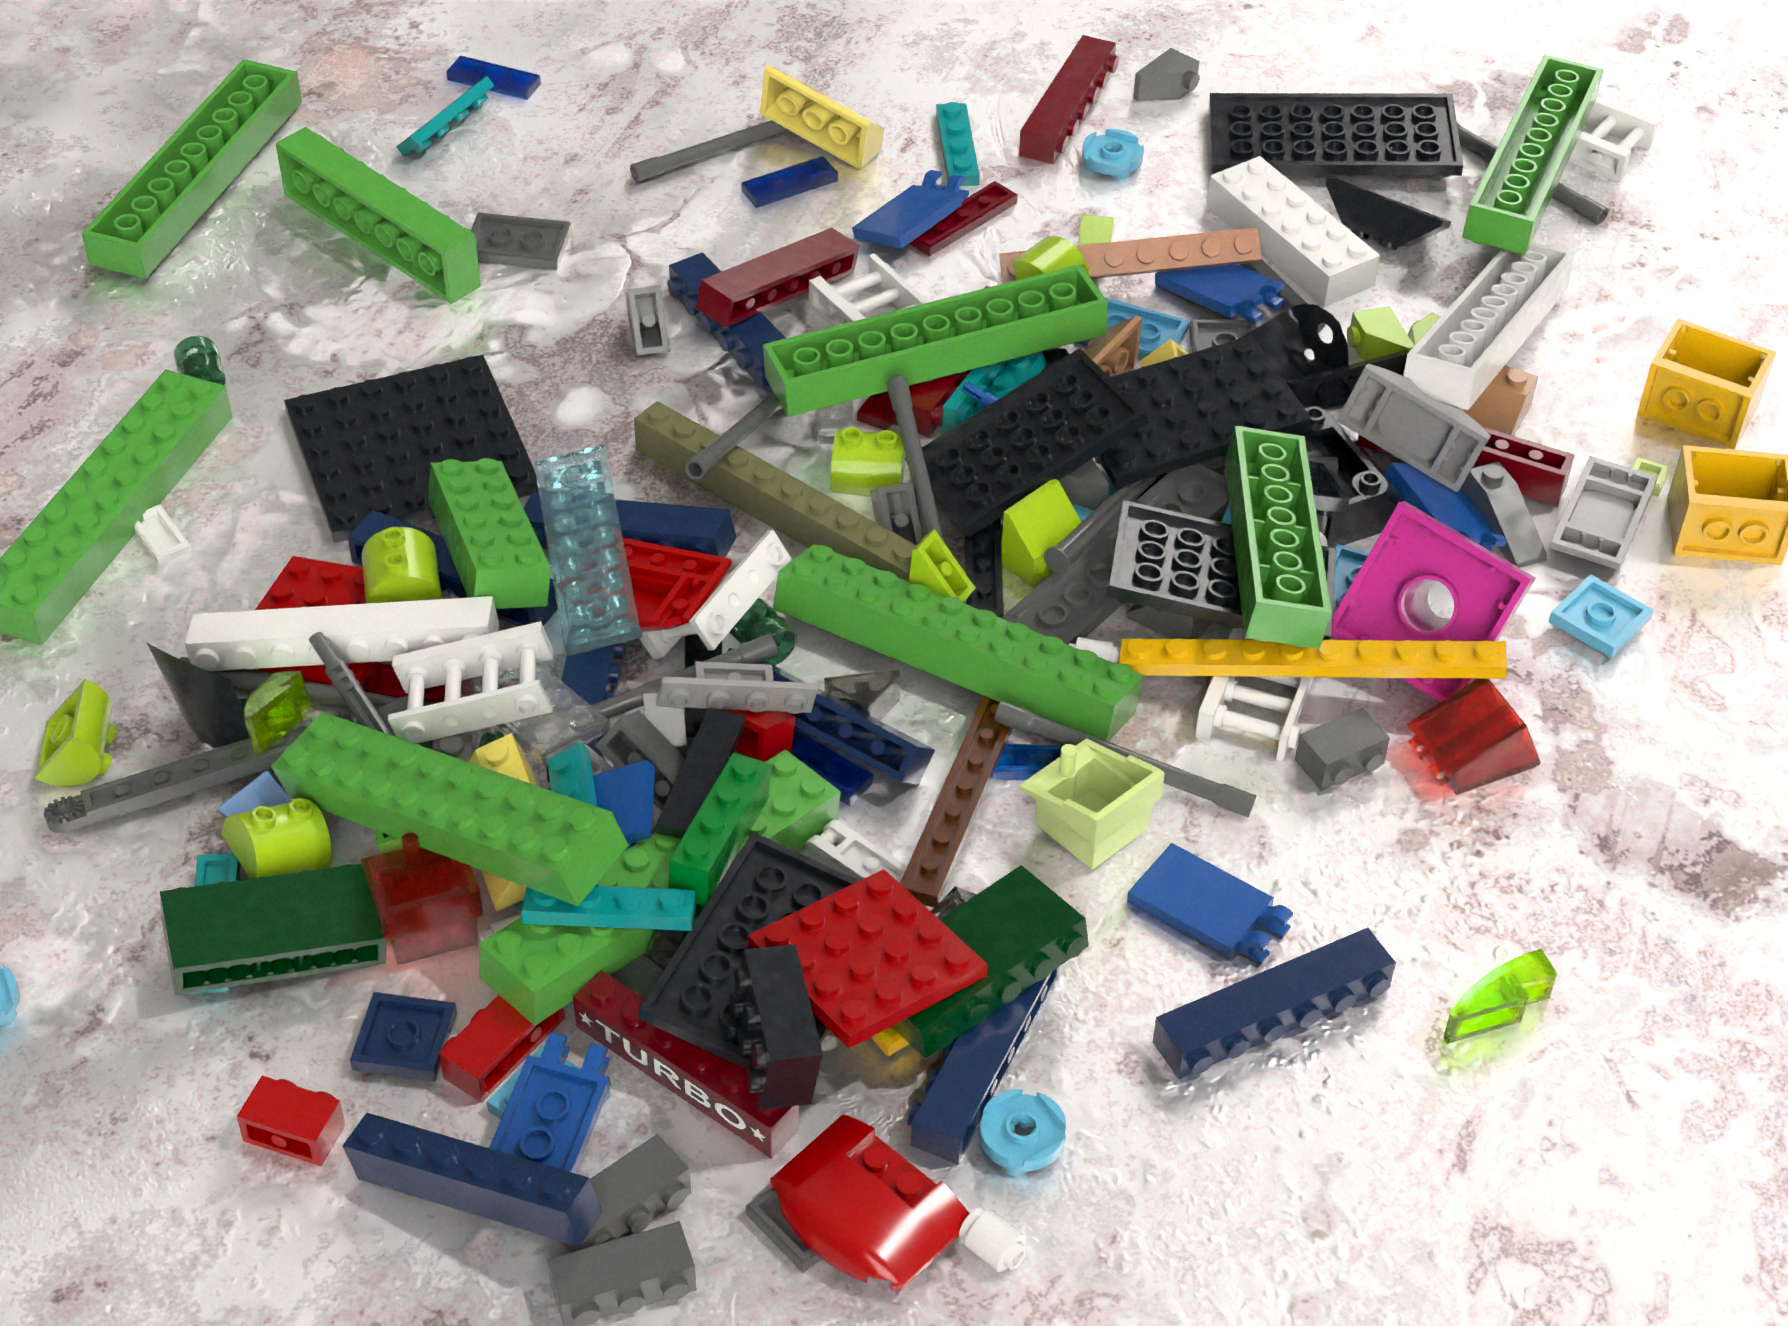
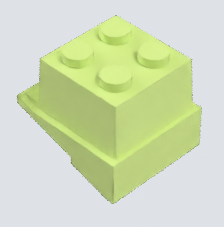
[1019,738,1165,870]

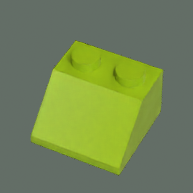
[1001,479,1082,586]

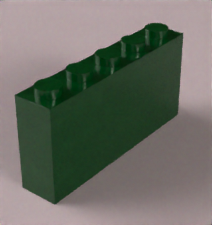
[160,863,387,995]
[891,865,1089,1058]

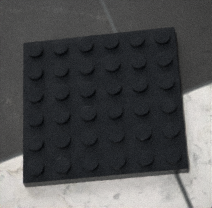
[284,354,541,543]

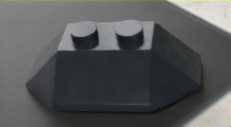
[1325,177,1452,250]

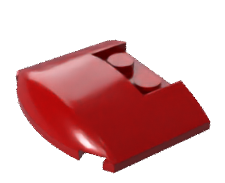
[559,534,732,632]
[770,1114,970,1292]

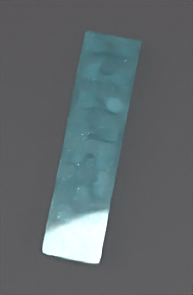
[535,444,642,656]

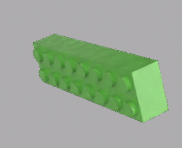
[276,127,481,304]
[1225,426,1332,649]

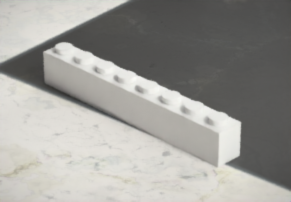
[184,596,499,671]

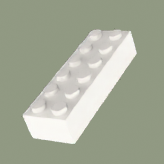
[1206,156,1380,307]

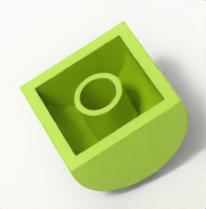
[1012,236,1089,280]
[830,427,906,496]
[362,527,442,604]
[34,679,118,787]
[221,798,331,879]

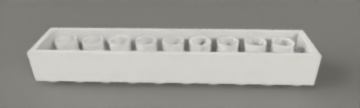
[1404,242,1575,410]

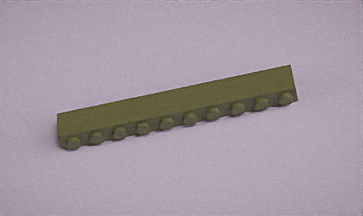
[634,401,917,581]

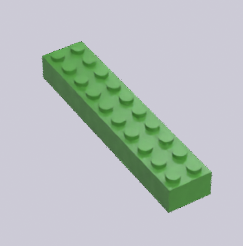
[1462,54,1604,255]
[81,59,302,279]
[763,264,1108,417]
[0,369,232,645]
[773,544,1144,742]
[271,711,629,906]
[479,749,841,1026]

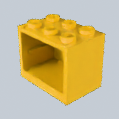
[1637,318,1776,450]
[1667,445,1788,565]

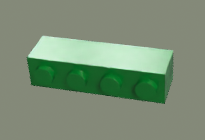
[668,752,771,906]

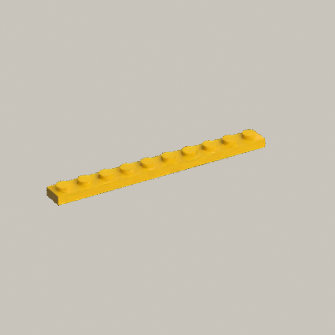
[1119,638,1507,679]

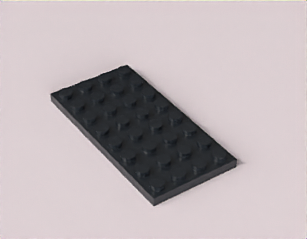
[1209,93,1463,177]

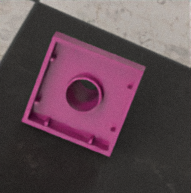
[1331,501,1536,710]

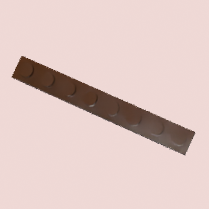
[900,695,1013,908]

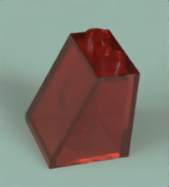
[1407,678,1541,795]

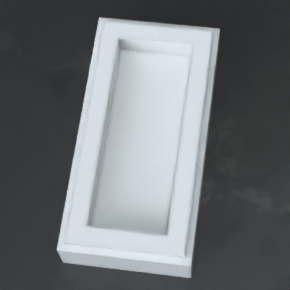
[134,504,192,565]

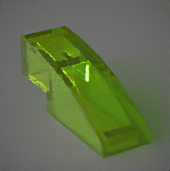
[244,671,311,753]
[1443,948,1558,1044]

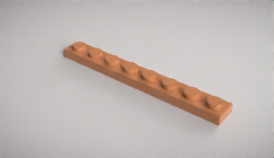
[999,227,1261,284]

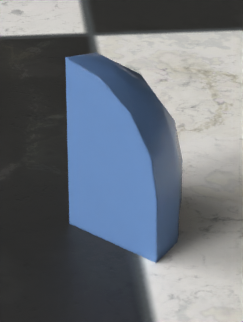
[217,770,292,818]

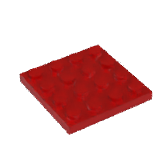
[251,556,378,687]
[748,869,988,1049]

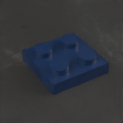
[350,992,457,1081]

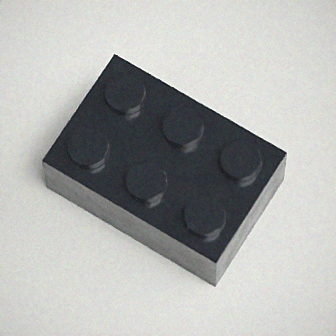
[729,944,823,1110]

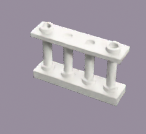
[1569,98,1658,182]
[809,254,929,327]
[634,529,792,659]
[388,621,553,744]
[1195,628,1315,762]

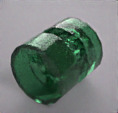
[174,336,226,386]
[729,598,797,666]

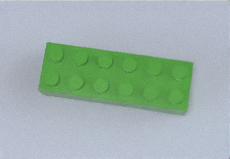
[428,458,551,609]

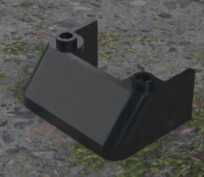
[1293,406,1406,548]

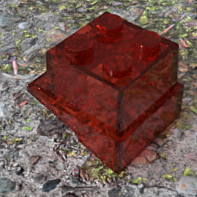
[361,833,483,965]

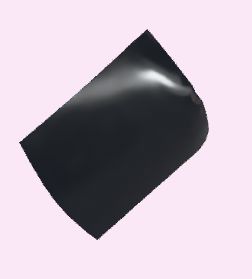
[1238,304,1349,383]
[147,643,270,748]

